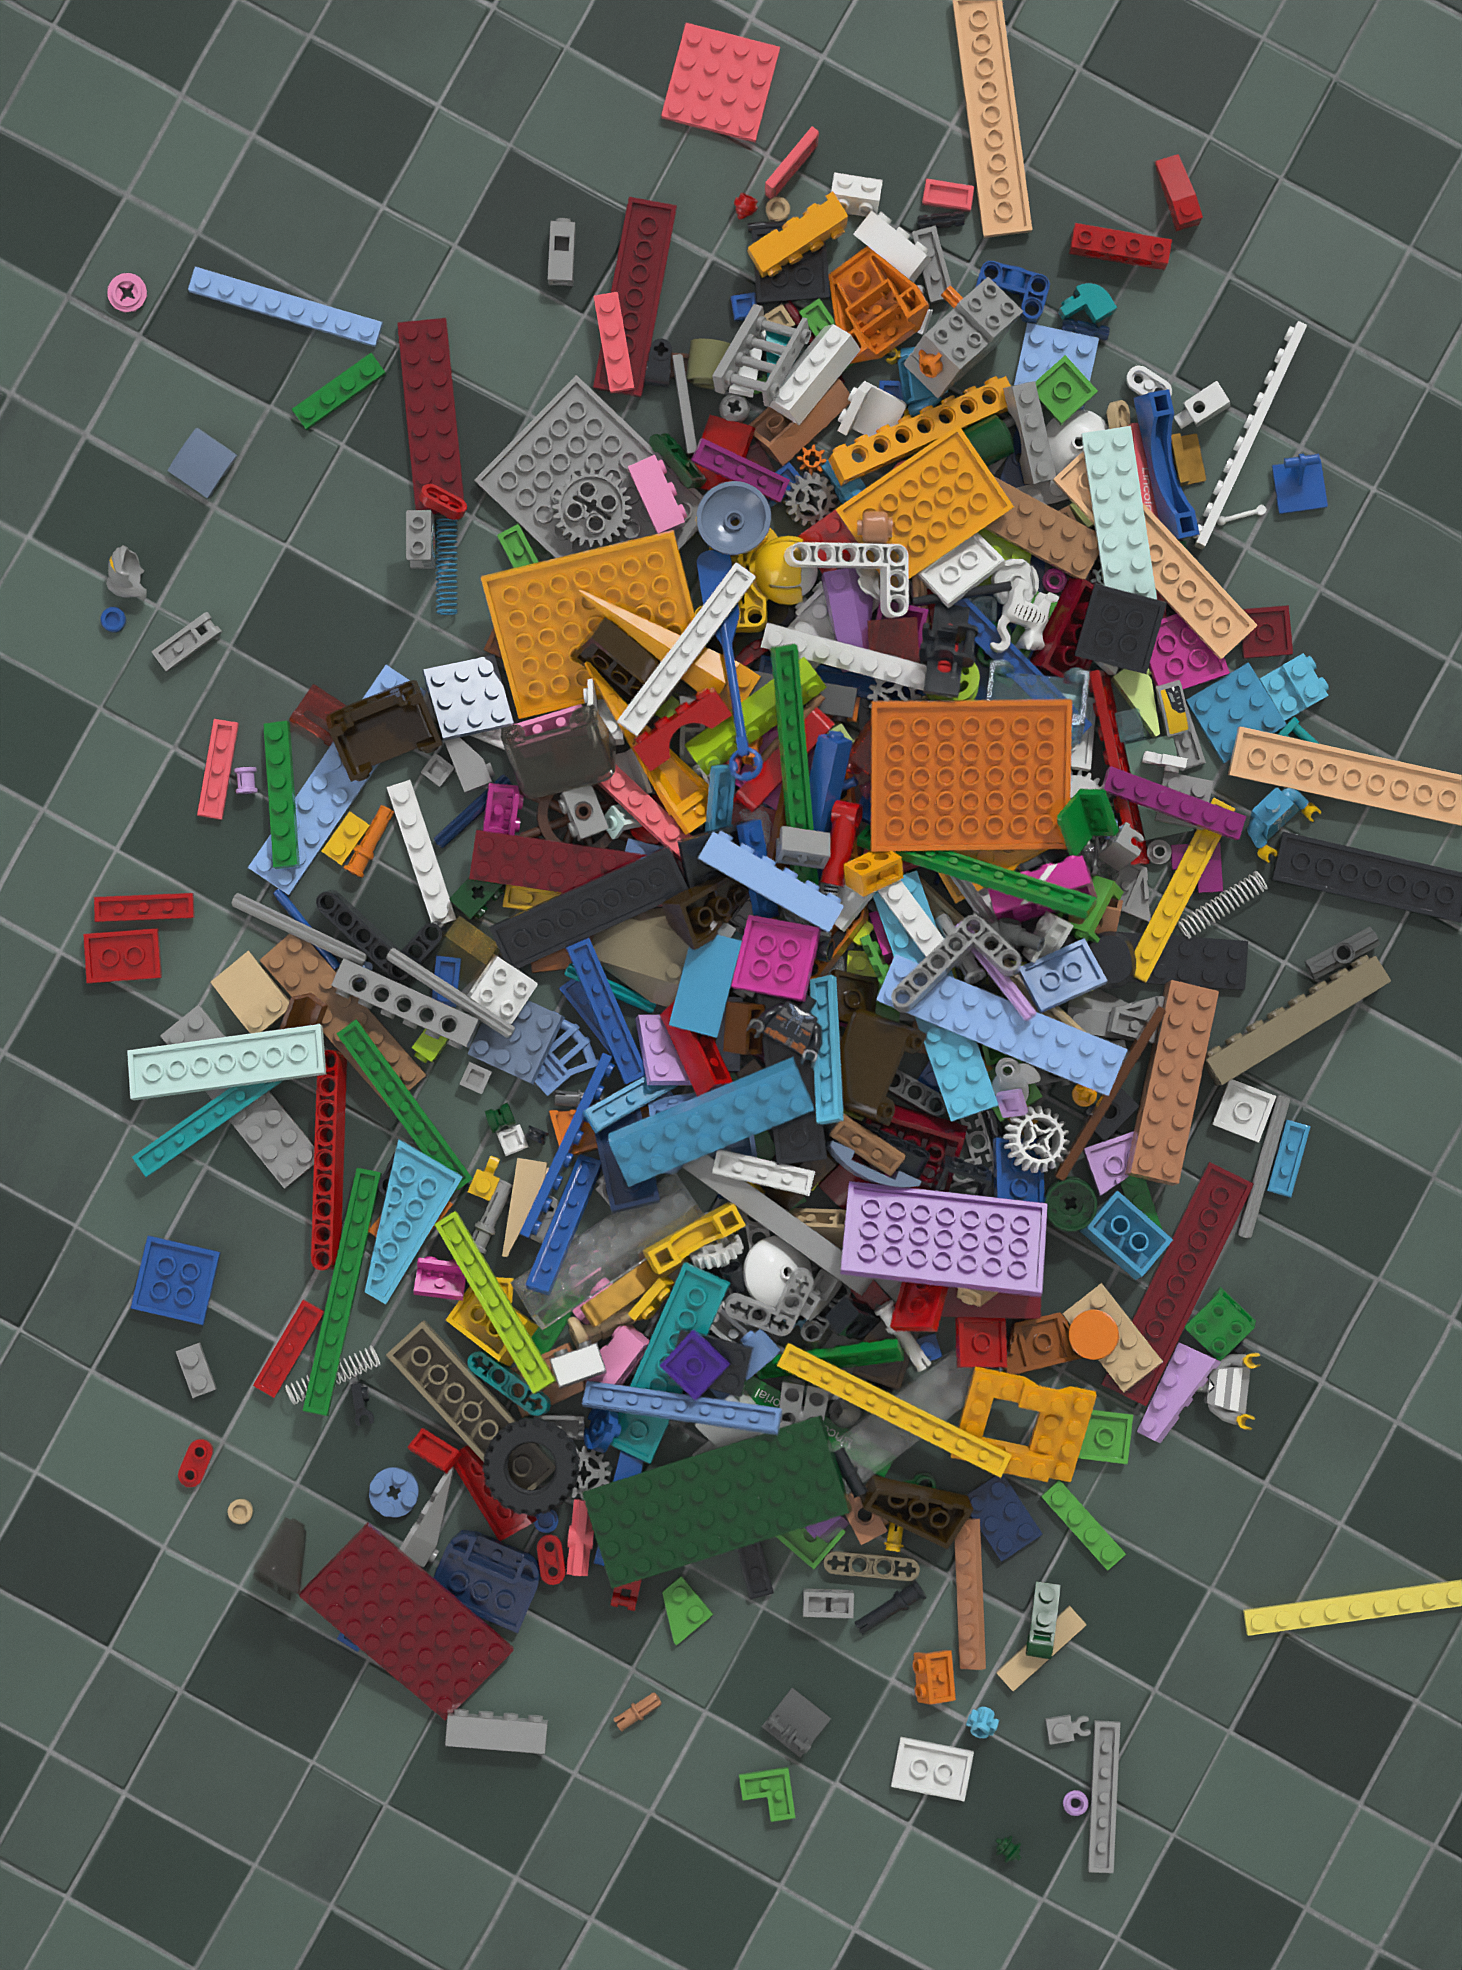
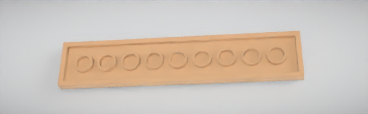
[952,0,1032,238]
[1053,451,1257,660]
[1228,727,1462,826]

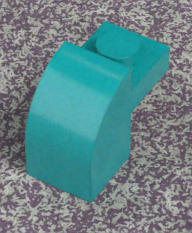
[1058,283,1117,324]

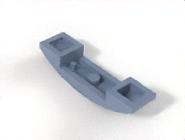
[825,1141,921,1187]

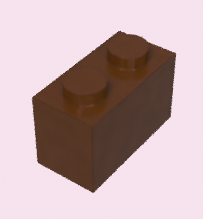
[723,1001,765,1054]

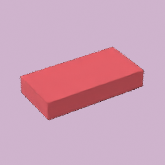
[922,179,974,212]

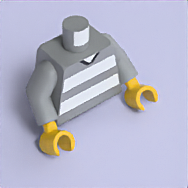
[1196,1353,1261,1430]

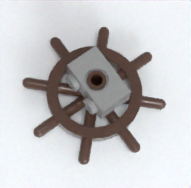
[519,756,637,848]

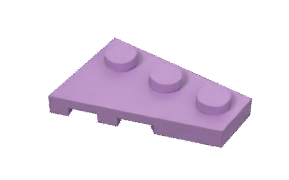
[635,1015,692,1085]

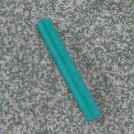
[565,963,656,1013]

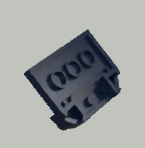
[434,1530,541,1633]

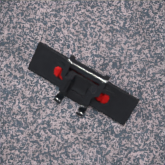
[919,603,978,698]

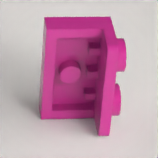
[483,783,523,835]
[414,1256,466,1301]

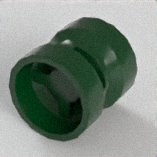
[485,1102,516,1134]

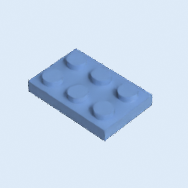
[1018,938,1107,1013]

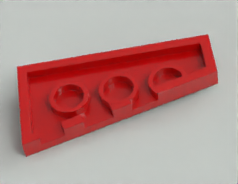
[454,1445,538,1541]

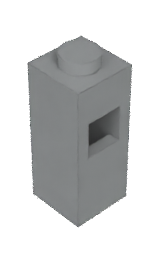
[548,218,576,286]

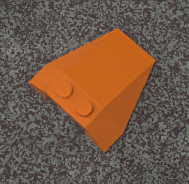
[829,246,929,364]

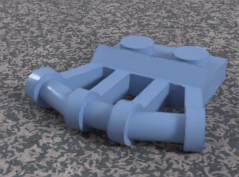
[535,1011,599,1096]

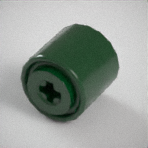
[962,414,1014,467]

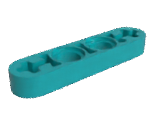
[468,1351,551,1416]

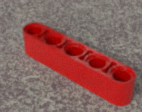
[734,707,835,813]

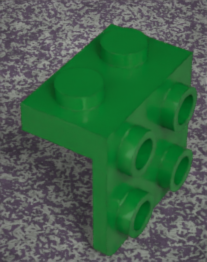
[1057,789,1119,856]

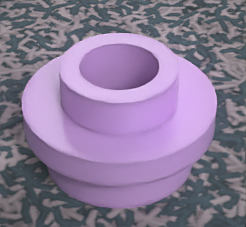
[1063,1790,1088,1816]

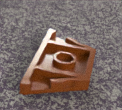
[1003,1312,1084,1375]

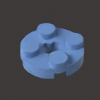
[369,1467,419,1517]

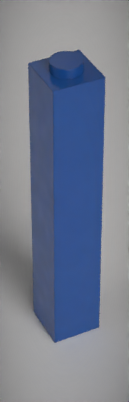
[789,731,853,880]

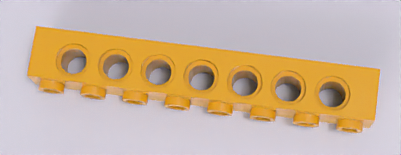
[828,376,1011,486]

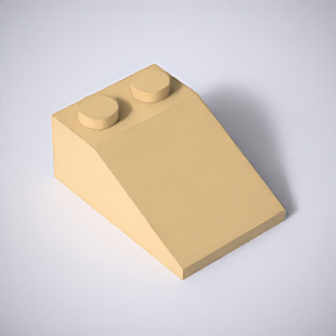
[211,951,290,1034]

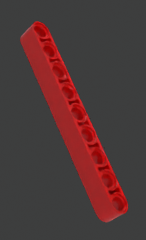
[311,1050,347,1271]

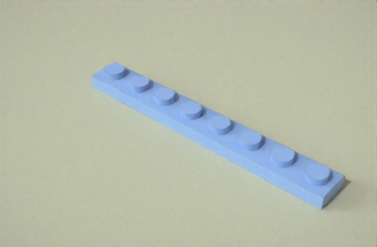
[188,267,383,347]

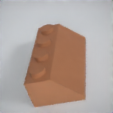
[749,378,851,466]

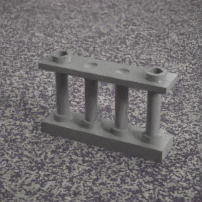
[712,304,811,407]

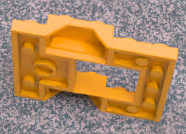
[950,1366,1097,1482]

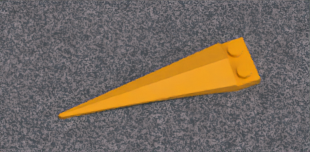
[579,590,761,710]
[584,662,709,835]

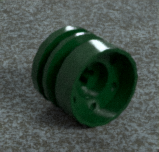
[1045,1176,1097,1231]

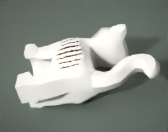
[990,578,1059,653]

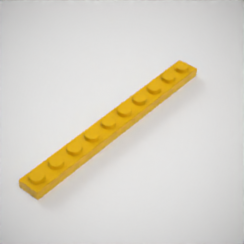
[777,1343,1012,1478]

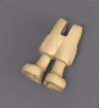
[567,1302,636,1349]

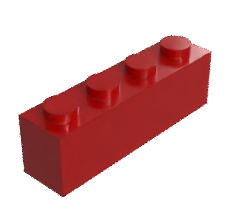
[660,1001,733,1097]

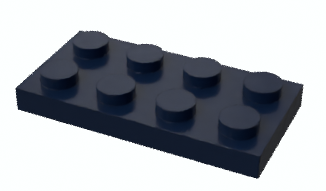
[595,1109,661,1214]

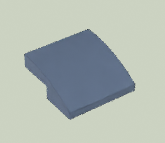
[167,428,238,498]

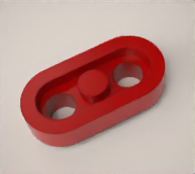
[419,484,467,520]
[178,1439,214,1487]
[537,1534,566,1585]

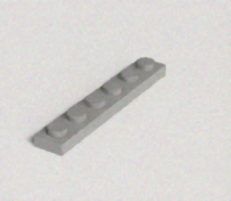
[1088,1720,1120,1873]

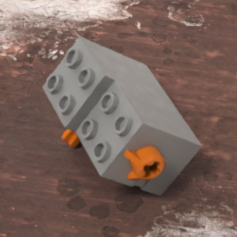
[903,277,1023,398]

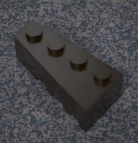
[860,1475,974,1549]

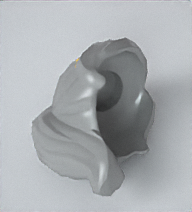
[106,545,147,600]

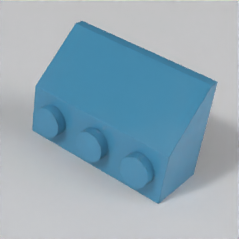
[1080,1191,1173,1280]

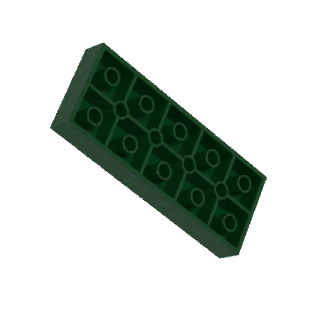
[582,1415,853,1589]

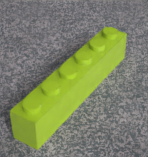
[684,656,827,776]

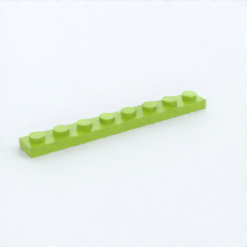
[434,1211,556,1394]

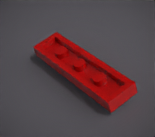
[94,893,195,922]
[253,1299,325,1398]

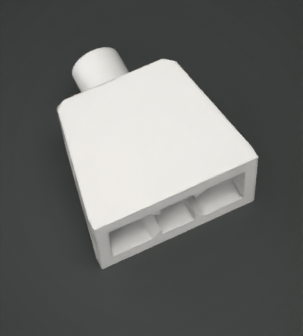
[1174,381,1230,429]

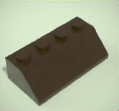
[571,617,682,708]

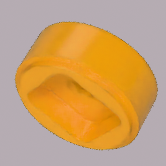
[1071,1084,1097,1107]

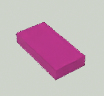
[869,911,894,965]

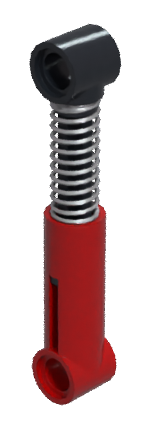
[815,800,863,963]

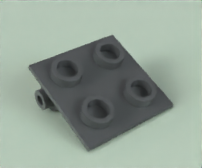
[761,1688,831,1758]

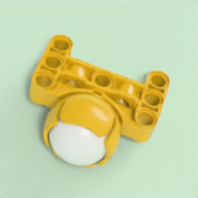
[695,515,818,632]

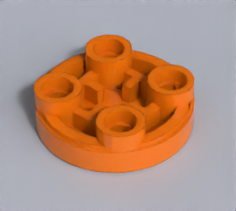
[1069,1310,1120,1360]

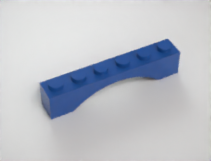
[1133,389,1200,540]

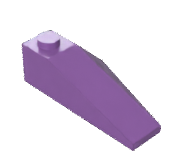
[821,568,874,673]

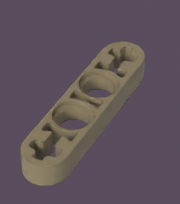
[823,1551,920,1581]

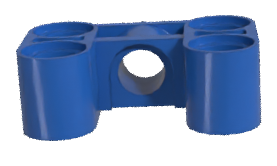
[976,261,1050,324]

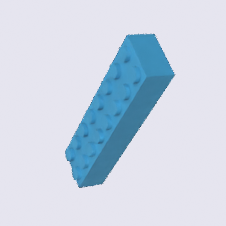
[608,1057,814,1186]

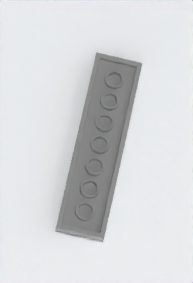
[160,1005,315,1188]

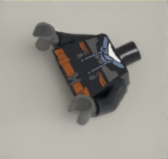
[746,995,823,1068]

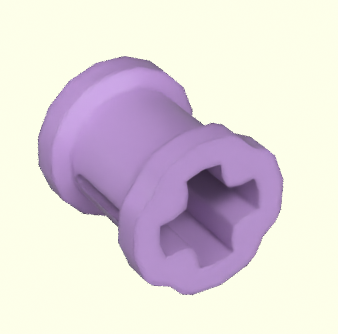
[234,767,258,794]

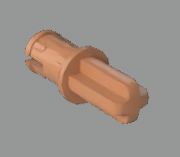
[614,1693,662,1732]

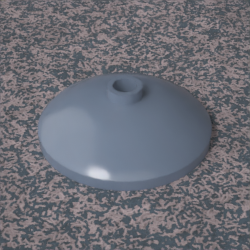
[697,481,771,555]

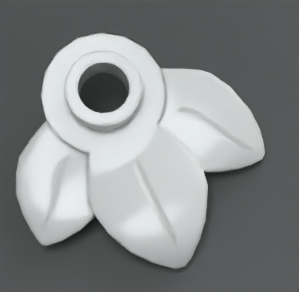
[856,568,880,600]
[992,1057,1041,1102]

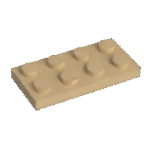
[1063,1283,1163,1393]

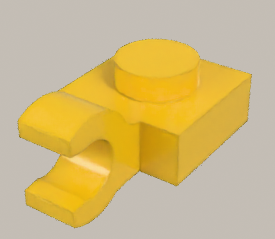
[468,1156,500,1201]

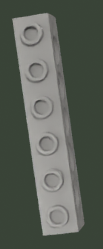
[331,958,481,1050]

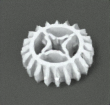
[1003,1106,1070,1173]

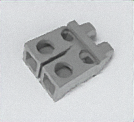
[779,1376,830,1428]

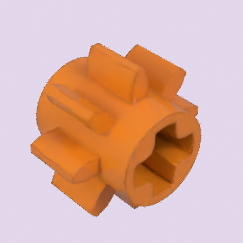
[797,444,827,476]

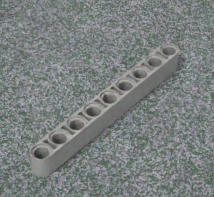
[682,1154,874,1295]

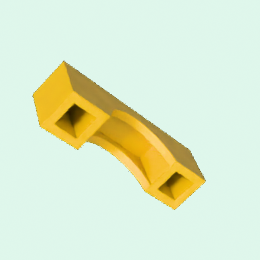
[642,1202,746,1274]

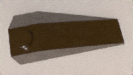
[661,874,750,950]

